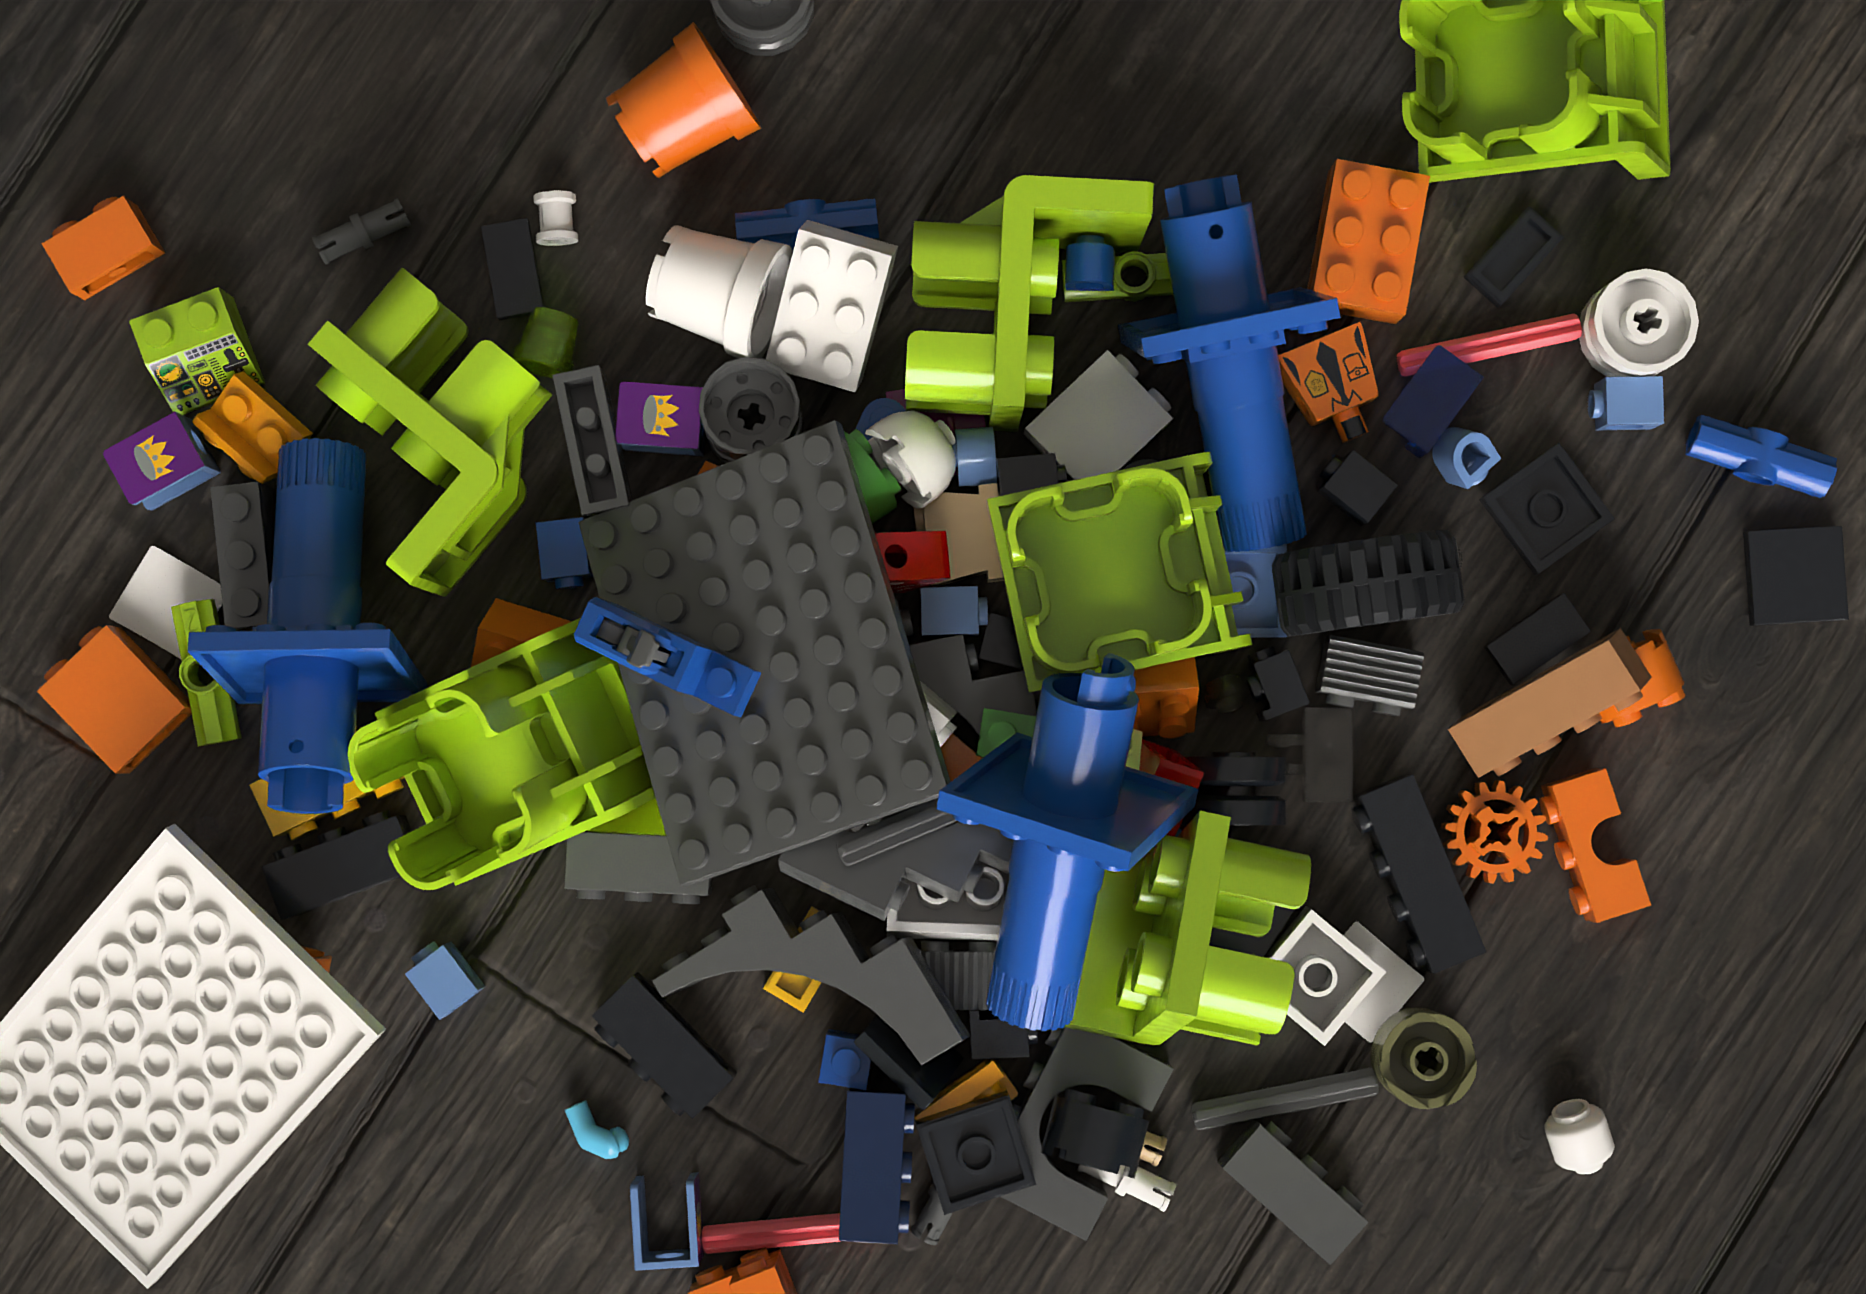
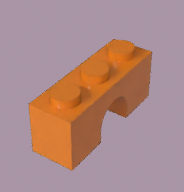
[1539,768,1651,923]

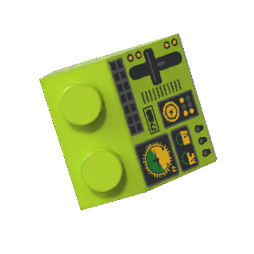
[129,287,265,415]

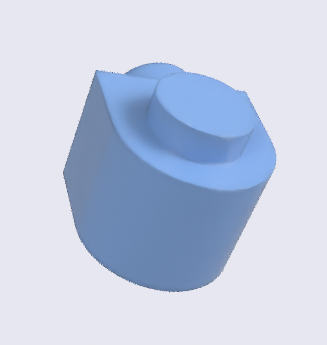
[952,427,997,487]
[1432,427,1501,489]

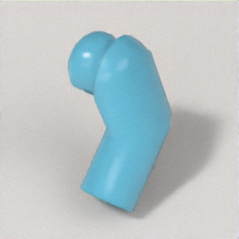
[564,1100,629,1159]

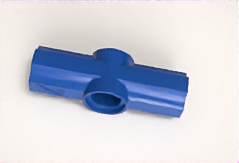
[735,199,880,252]
[1685,415,1837,498]

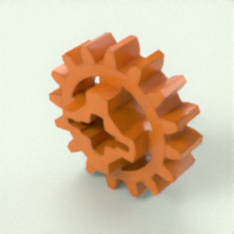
[1441,780,1548,884]

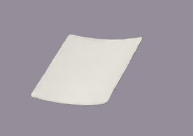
[109,546,222,659]
[1343,922,1424,1043]

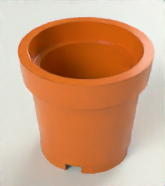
[606,22,762,178]

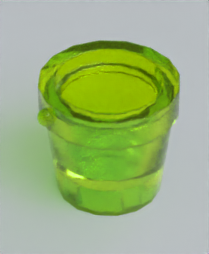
[512,307,579,379]

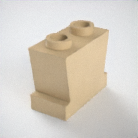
[914,483,1004,587]

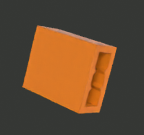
[37,625,192,774]

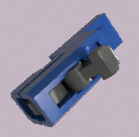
[574,597,761,717]

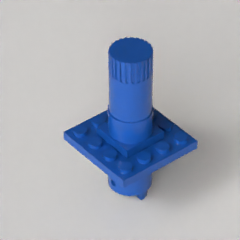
[1118,174,1341,552]
[188,438,427,814]
[936,653,1198,1031]

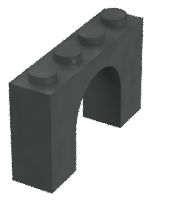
[1000,1027,1174,1241]

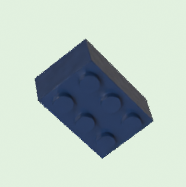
[839,1090,915,1244]

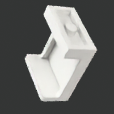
[1023,350,1173,481]

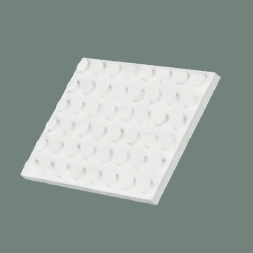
[0,824,386,1289]

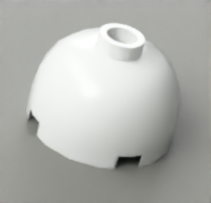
[865,411,956,508]

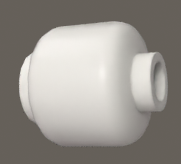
[1544,1099,1615,1174]

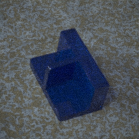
[1382,345,1484,459]

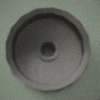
[710,0,815,56]

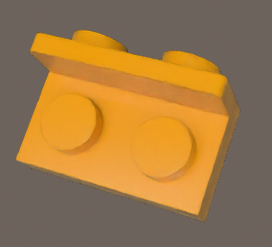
[192,371,313,484]
[914,1058,1018,1120]

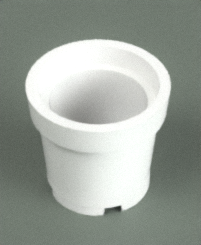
[646,225,793,359]

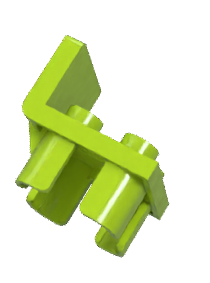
[1399,0,1670,183]
[905,175,1154,432]
[308,267,552,597]
[987,452,1253,693]
[347,618,656,890]
[1065,811,1311,1045]

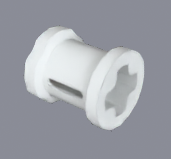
[533,190,578,246]

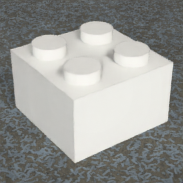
[1264,906,1386,1046]

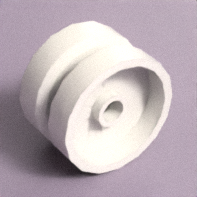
[1579,268,1699,377]

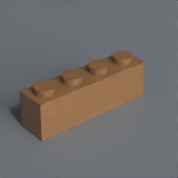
[1448,628,1652,778]

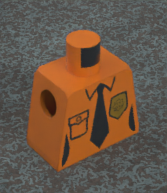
[1278,322,1378,443]

